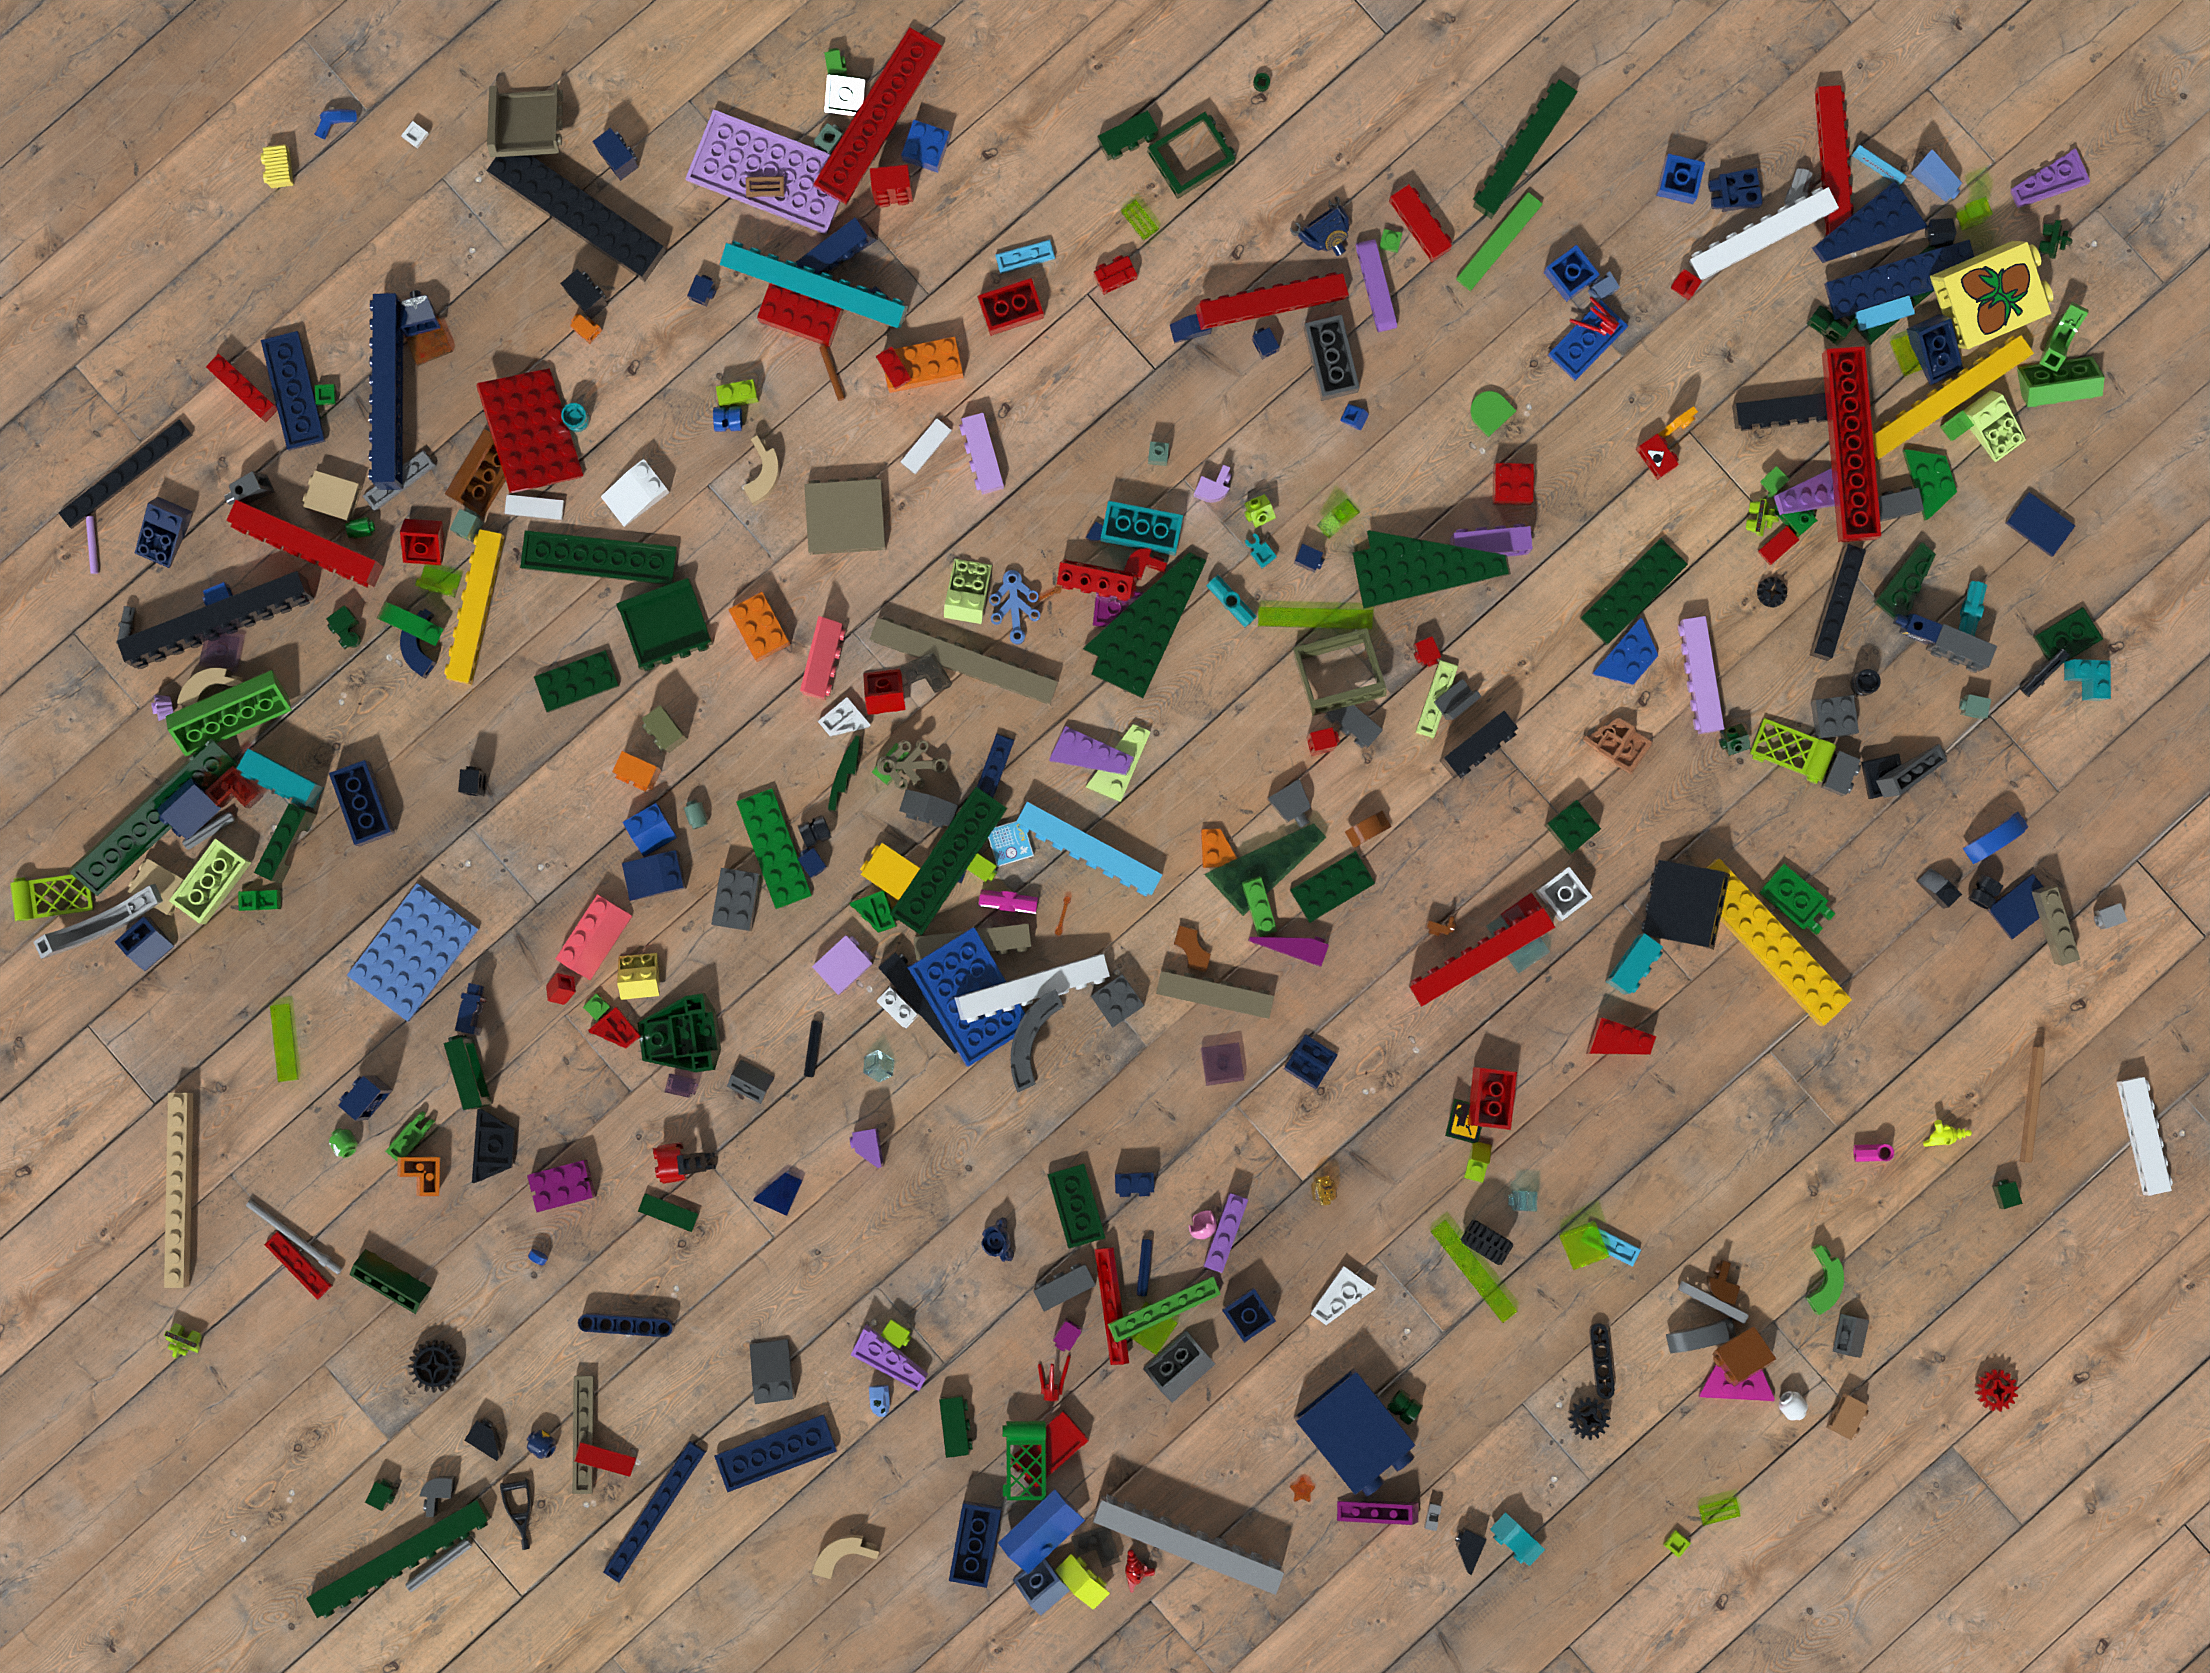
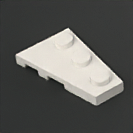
[1310,1266,1375,1325]

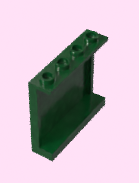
[616,578,713,672]

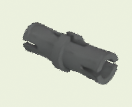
[116,606,136,644]

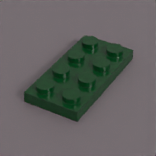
[534,650,619,713]
[1290,851,1375,923]
[1047,1164,1106,1249]

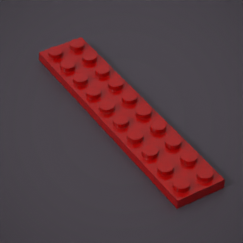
[813,27,942,205]

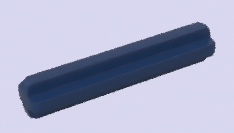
[1137,1239,1152,1297]

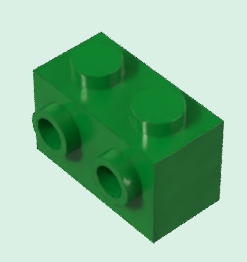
[1773,505,1818,537]

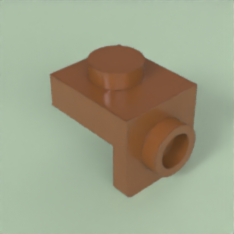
[1425,916,1456,937]

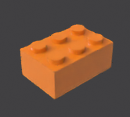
[728,592,791,662]

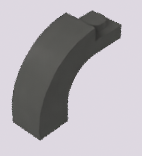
[1666,1318,1737,1354]

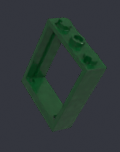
[1147,112,1236,199]
[443,1035,492,1111]

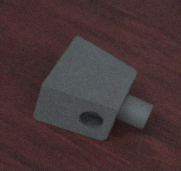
[224,471,275,505]
[1267,779,1311,828]

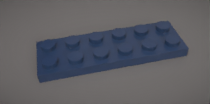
[261,331,326,451]
[714,1414,838,1493]

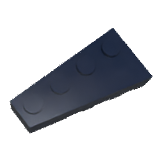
[796,217,878,275]

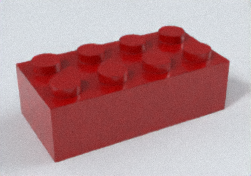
[757,283,843,347]

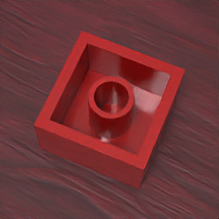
[1492,463,1534,505]

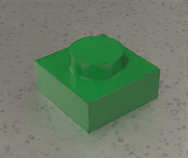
[315,384,336,405]

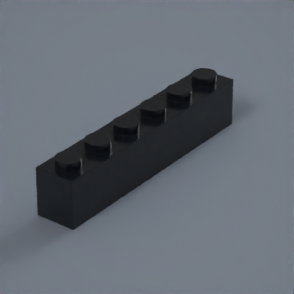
[1732,393,1827,431]
[1810,544,1866,661]
[878,952,957,1054]

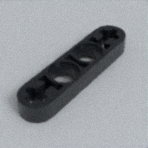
[1589,1323,1615,1399]

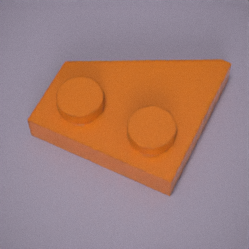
[1201,829,1240,868]

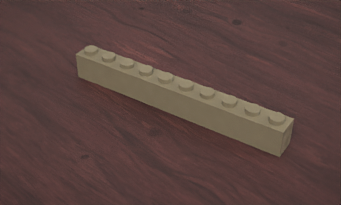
[870,616,1058,705]

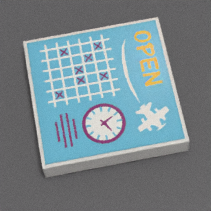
[988,821,1034,867]

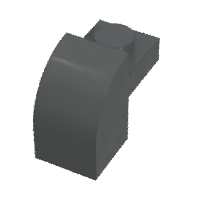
[419,1476,456,1517]

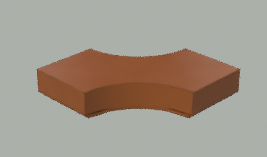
[1174,926,1211,973]

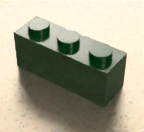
[1097,110,1158,161]
[939,1395,973,1458]

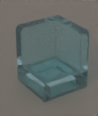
[863,1050,894,1082]

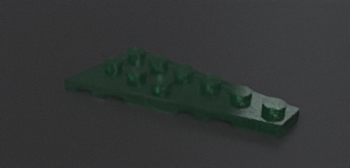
[1204,823,1326,916]

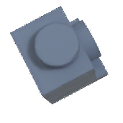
[1588,271,1620,303]

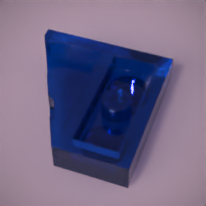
[753,1172,803,1216]

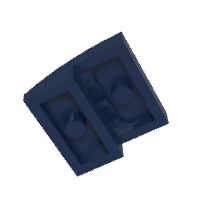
[1284,1034,1338,1090]

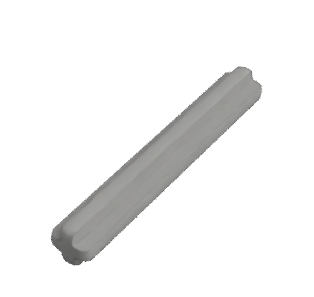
[405,1538,473,1592]

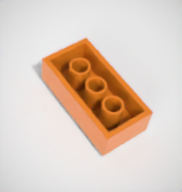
[880,337,964,393]

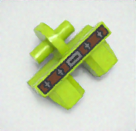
[1746,499,1779,537]
[164,1323,202,1358]

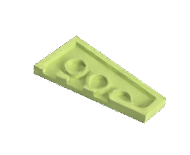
[1086,724,1151,802]

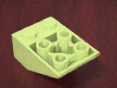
[1963,390,2026,462]
[944,559,992,624]

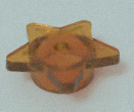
[1290,1477,1315,1502]

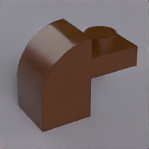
[1707,1260,1741,1305]

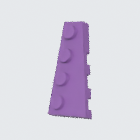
[1774,468,1835,515]
[1049,726,1135,775]
[851,1324,928,1391]

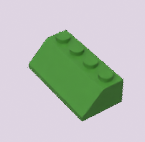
[2017,356,2105,407]

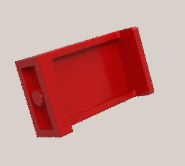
[1011,1410,1089,1488]

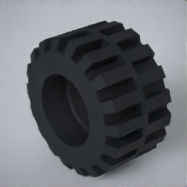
[1460,1220,1514,1265]

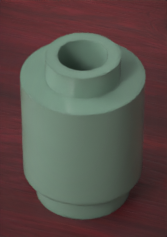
[684,800,708,830]

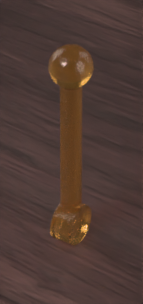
[1026,586,1062,606]
[1055,896,1071,936]

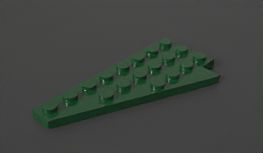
[1352,530,1511,609]
[1083,552,1207,699]

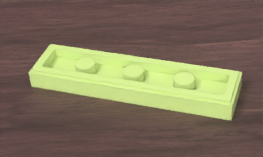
[1416,660,1458,738]

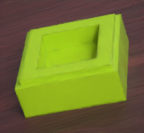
[1663,1530,1691,1558]

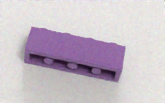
[1203,1192,1248,1273]

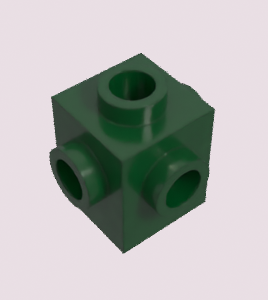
[1719,723,1751,756]

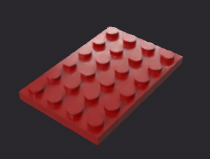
[476,368,583,494]

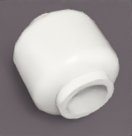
[1779,1391,1808,1420]

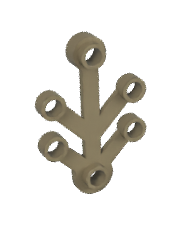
[877,739,948,790]

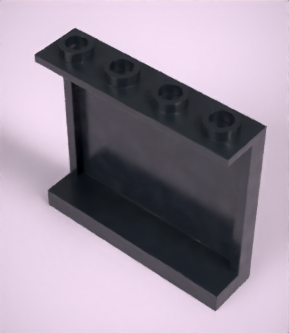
[1641,860,1730,950]

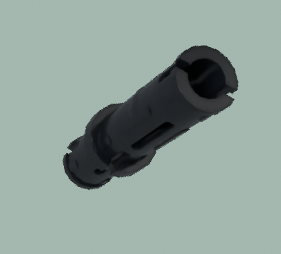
[2020,648,2071,697]

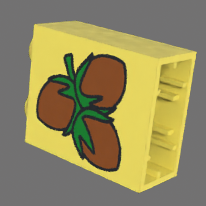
[1930,241,2053,349]

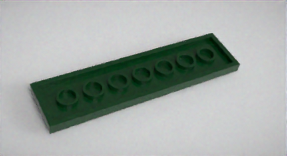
[520,530,677,585]
[890,787,1008,936]

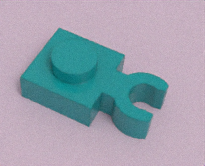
[1245,533,1277,569]

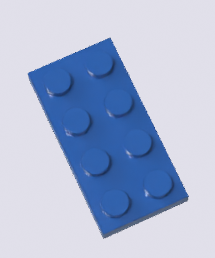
[1548,300,1628,381]

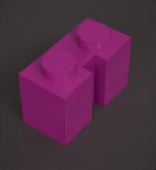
[1053,1318,1082,1352]

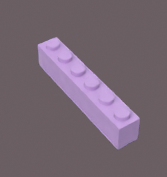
[1678,616,1724,734]

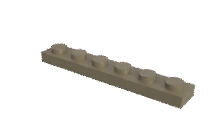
[572,1375,594,1494]

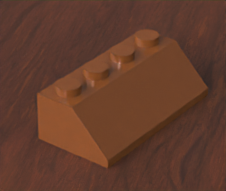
[445,429,506,517]

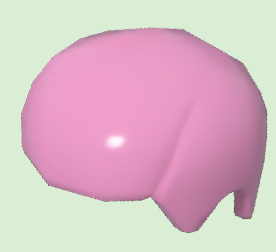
[1189,1210,1217,1239]

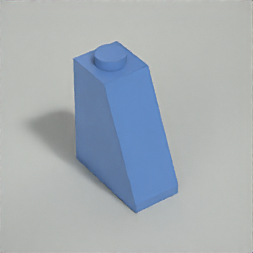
[1911,149,1962,202]

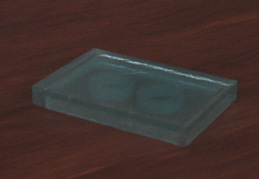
[1486,904,1550,974]

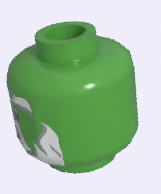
[329,1128,358,1158]

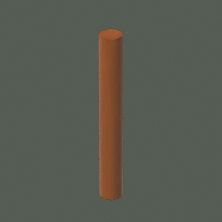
[819,345,845,401]

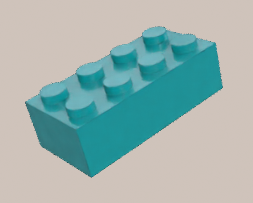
[1101,501,1183,556]
[236,748,324,808]

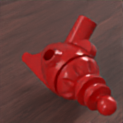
[1125,1549,1155,1593]

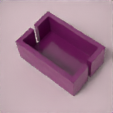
[527,1160,596,1213]

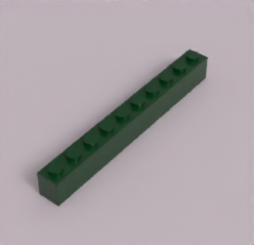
[306,1498,491,1619]

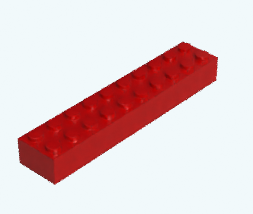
[1822,346,1881,542]

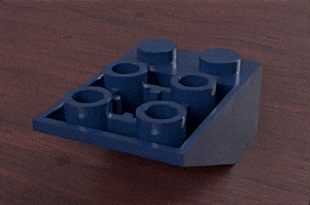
[134,497,193,568]

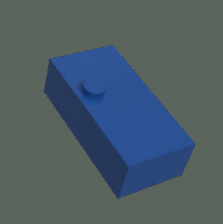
[998,1489,1085,1574]

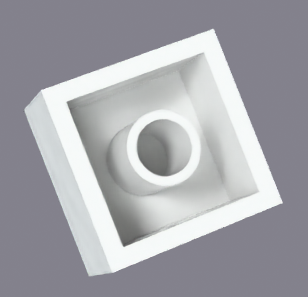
[1536,867,1593,922]

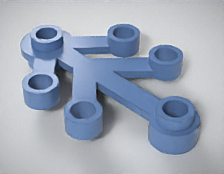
[989,570,1040,645]

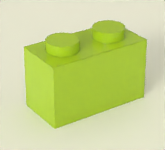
[715,379,759,408]

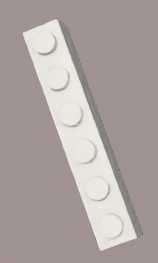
[2117,1077,2172,1196]

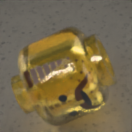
[1311,1176,1337,1206]

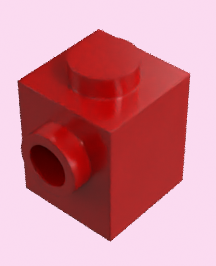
[1413,636,1441,668]

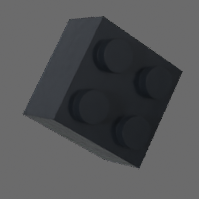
[560,269,608,319]

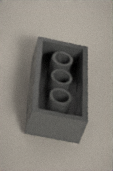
[1303,315,1360,401]

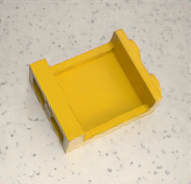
[860,843,920,900]

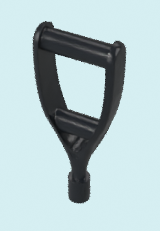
[500,1478,532,1550]

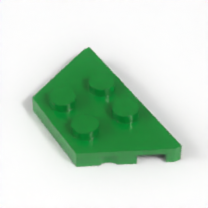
[1903,449,1957,521]

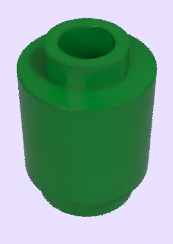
[345,517,375,539]

